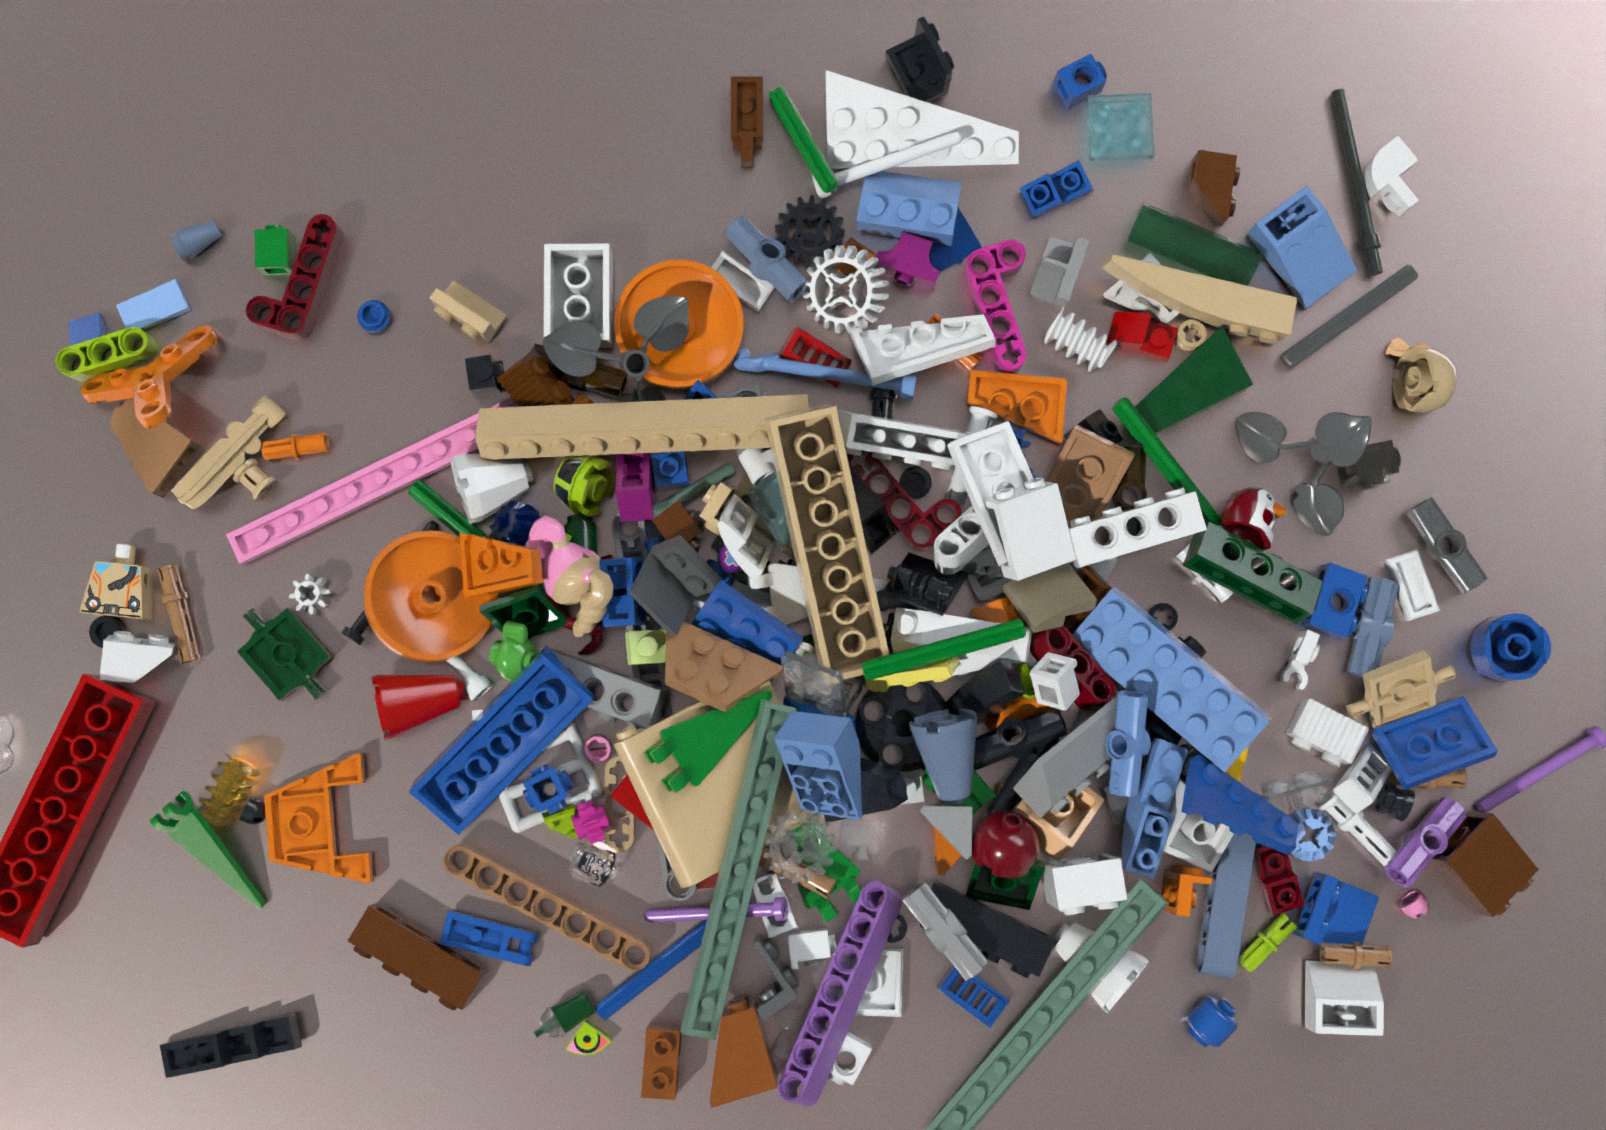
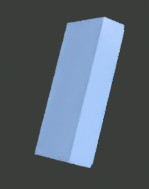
[116,279,191,331]

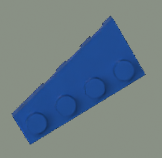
[1181,754,1298,854]

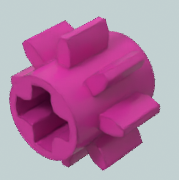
[571,800,611,845]

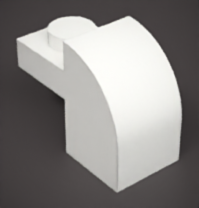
[1363,136,1419,217]

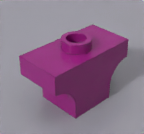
[874,232,940,290]

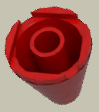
[371,675,466,740]

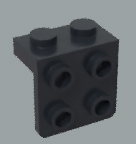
[885,16,954,103]

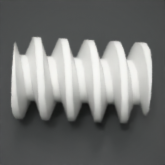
[1044,307,1118,372]

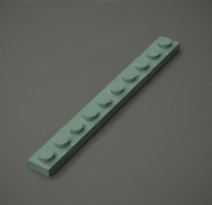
[680,700,797,1040]
[925,879,1169,1130]

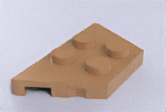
[665,621,783,712]

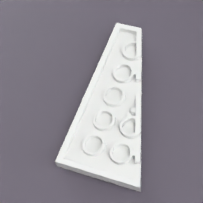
[825,70,1019,169]

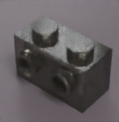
[1336,440,1401,491]

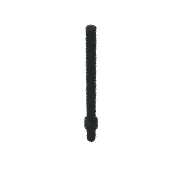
[1332,89,1383,276]

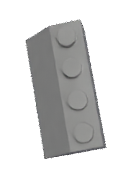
[1013,690,1126,819]

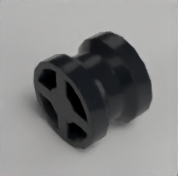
[1375,781,1415,821]

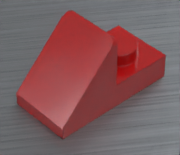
[1106,312,1178,361]

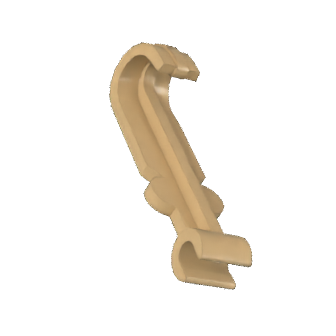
[171,395,286,509]

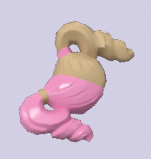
[525,516,613,637]

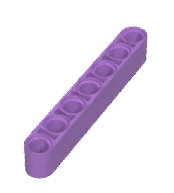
[778,881,902,1107]

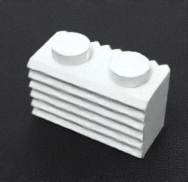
[1285,698,1369,767]

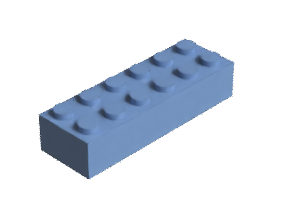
[1072,586,1271,772]

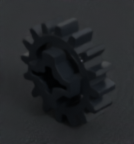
[775,195,845,267]

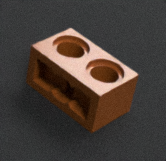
[641,1023,682,1100]

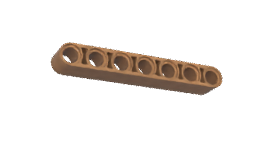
[443,844,652,971]

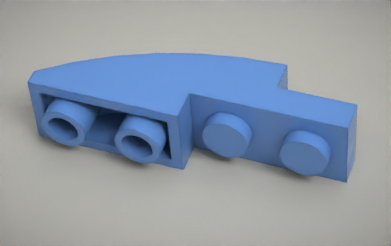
[1122,738,1188,880]

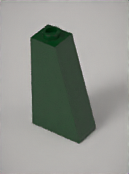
[1135,327,1253,435]

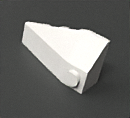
[891,607,1032,681]

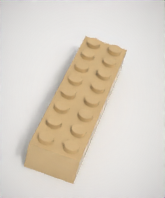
[764,403,889,684]

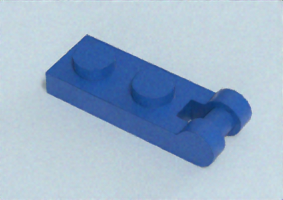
[439,910,539,966]

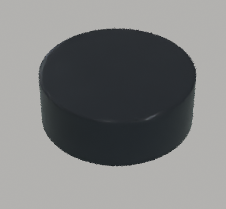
[899,466,932,500]
[89,615,126,648]

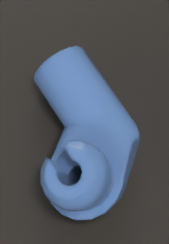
[733,348,780,372]

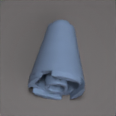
[909,709,977,805]

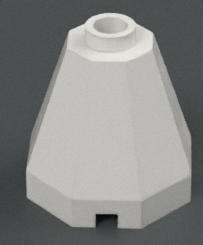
[451,454,533,524]

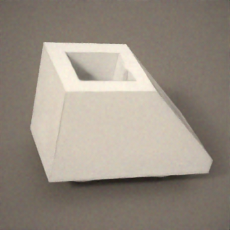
[99,631,177,683]

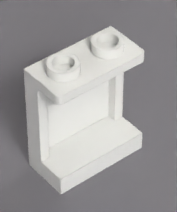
[985,478,1076,581]

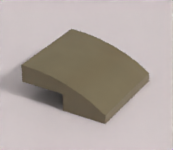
[1003,563,1097,633]

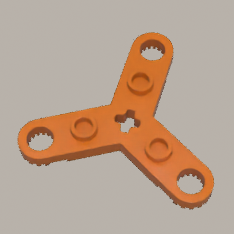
[80,325,218,429]

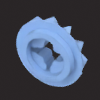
[1289,808,1337,862]

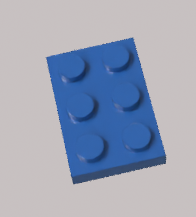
[691,580,804,682]
[1372,696,1498,790]

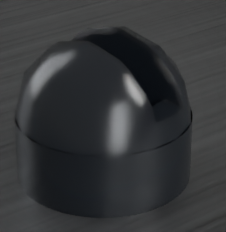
[239,796,266,825]

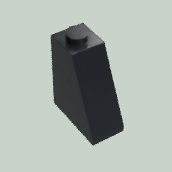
[850,469,896,554]
[824,758,908,823]

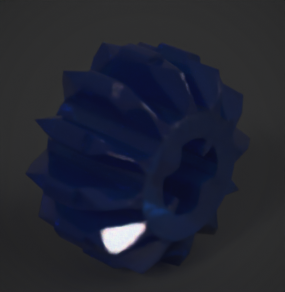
[489,500,541,546]

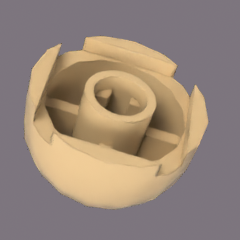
[1392,347,1457,413]

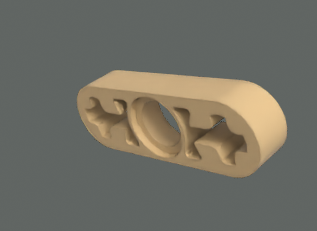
[604,756,635,853]

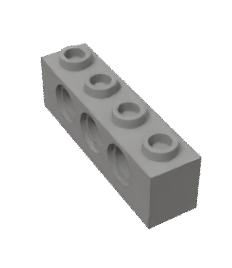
[540,648,671,729]

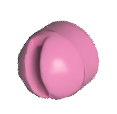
[584,734,611,762]
[1398,889,1429,919]

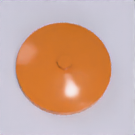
[614,260,744,390]
[363,530,497,662]

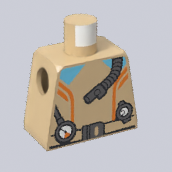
[80,544,154,621]

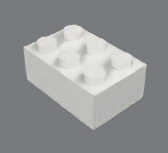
[544,243,613,348]
[1041,853,1127,915]

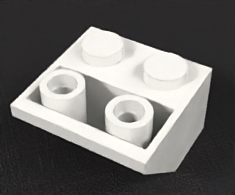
[1305,960,1384,1036]

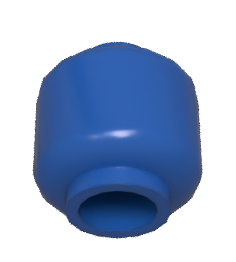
[1187,996,1238,1047]

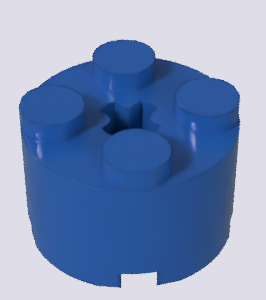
[1470,613,1551,681]

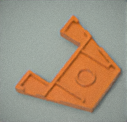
[264,753,374,883]

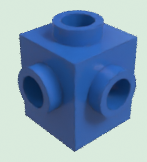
[523,764,574,815]

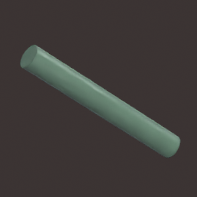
[654,462,736,518]

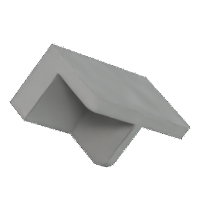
[1029,236,1090,308]

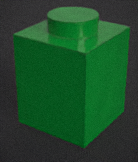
[254,224,296,276]

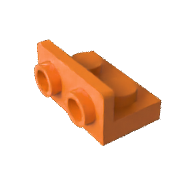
[1162,865,1213,917]

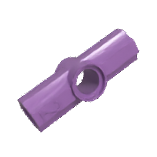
[1384,797,1466,888]

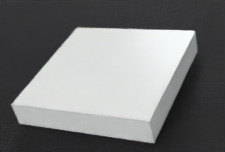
[836,947,903,1017]

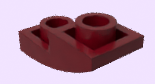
[1253,843,1304,915]

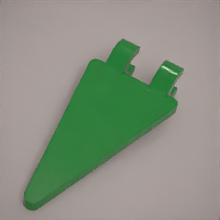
[643,690,772,793]
[150,791,266,909]
[780,823,862,922]

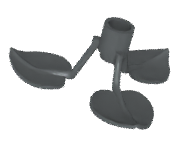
[543,296,689,403]
[1236,412,1372,535]

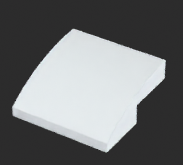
[717,494,774,581]

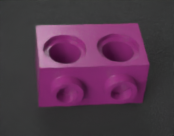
[615,453,655,522]

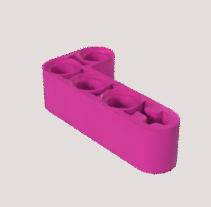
[964,240,1027,374]

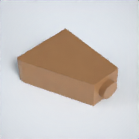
[109,398,201,498]

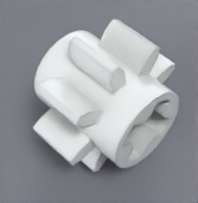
[289,574,333,615]

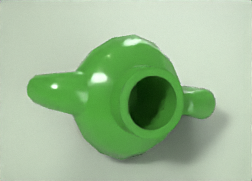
[489,620,538,682]

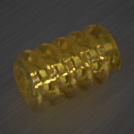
[198,753,260,828]

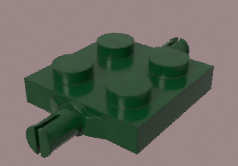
[237,608,332,701]

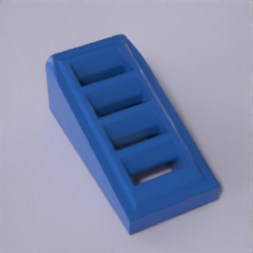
[936,964,1010,1028]

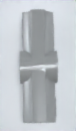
[902,881,988,981]

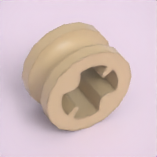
[1175,320,1206,351]

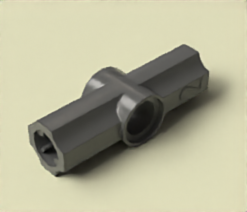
[1406,497,1488,594]

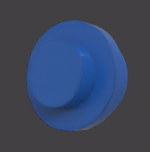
[357,300,391,333]

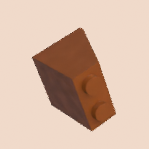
[710,996,778,1108]

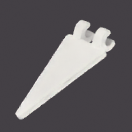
[747,563,888,625]

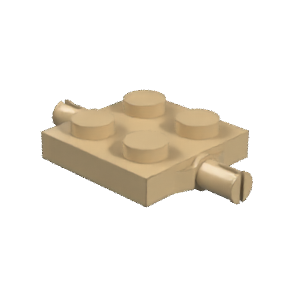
[1346,650,1456,729]

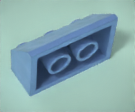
[857,171,962,246]

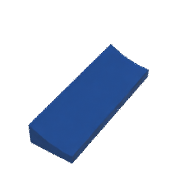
[409,645,594,835]

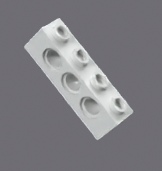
[1069,488,1207,568]

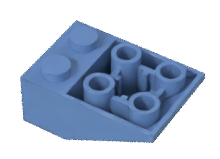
[1247,186,1357,309]
[774,711,862,820]

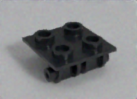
[882,552,968,616]

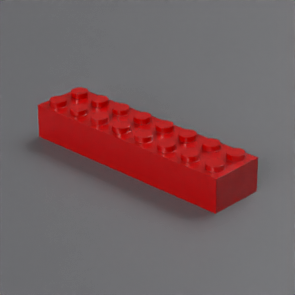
[0,673,156,948]

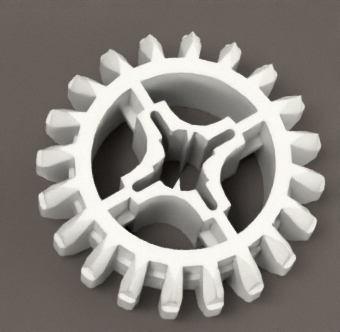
[803,245,889,334]

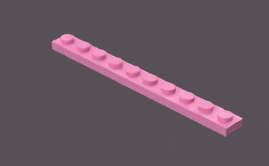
[226,398,518,565]

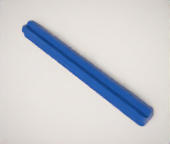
[595,920,707,1020]

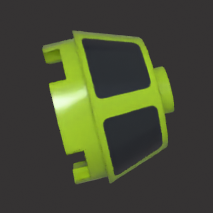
[553,455,616,516]

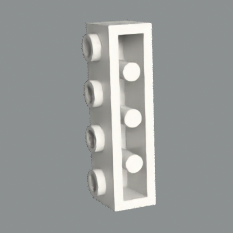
[837,410,970,470]

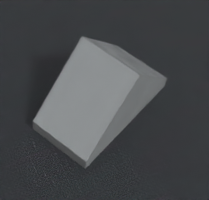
[918,805,972,860]

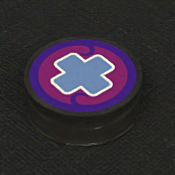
[717,544,744,575]

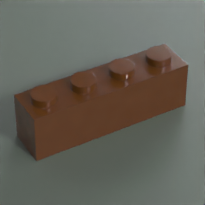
[348,903,488,1011]

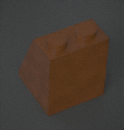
[1430,811,1539,917]

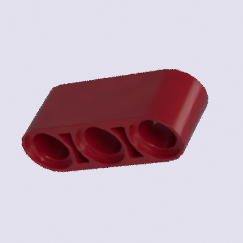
[1030,626,1116,711]

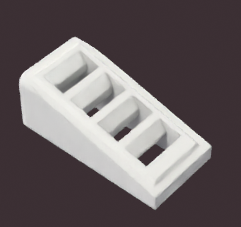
[1333,744,1392,813]

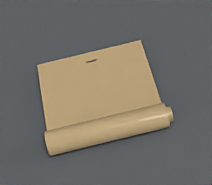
[613,681,821,888]

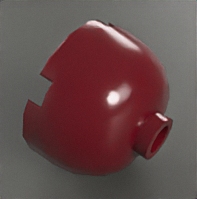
[971,811,1039,878]

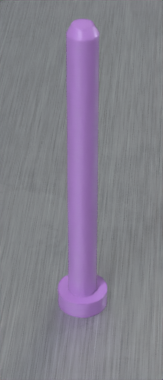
[1475,726,1606,813]
[644,897,788,923]

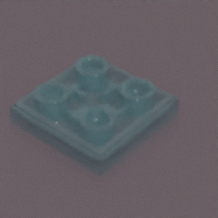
[1086,93,1155,161]

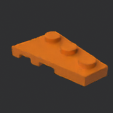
[967,370,1067,444]
[459,533,543,598]

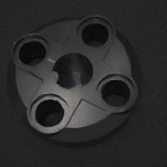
[855,681,950,772]

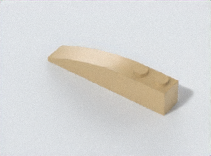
[1102,254,1297,344]

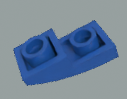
[1020,160,1094,217]

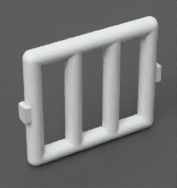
[498,719,604,833]

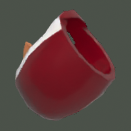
[1219,487,1287,550]

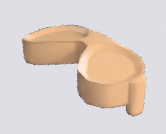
[1386,338,1431,357]

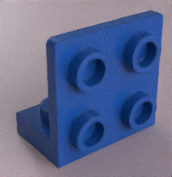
[1293,872,1379,945]

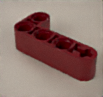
[245,214,344,341]
[846,450,962,552]

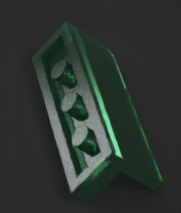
[1128,201,1263,286]

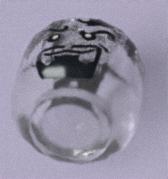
[568,839,620,887]

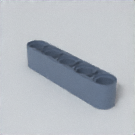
[1197,833,1256,979]

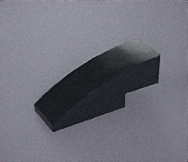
[946,660,1026,725]

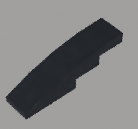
[160,1014,302,1078]

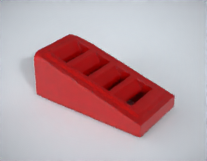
[778,327,852,388]

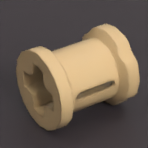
[233,458,277,502]

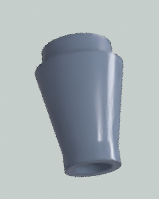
[170,220,222,260]

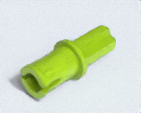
[1238,913,1298,972]

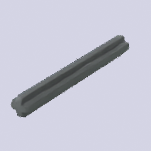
[1282,265,1418,367]

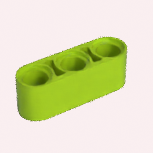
[55,327,158,382]

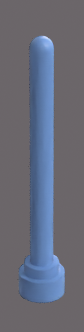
[761,357,917,400]

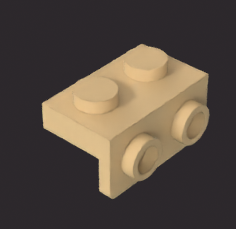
[429,281,506,342]
[699,482,736,536]

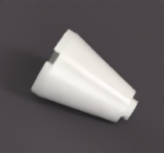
[1054,922,1149,1014]

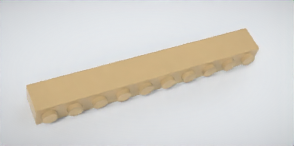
[475,394,809,460]

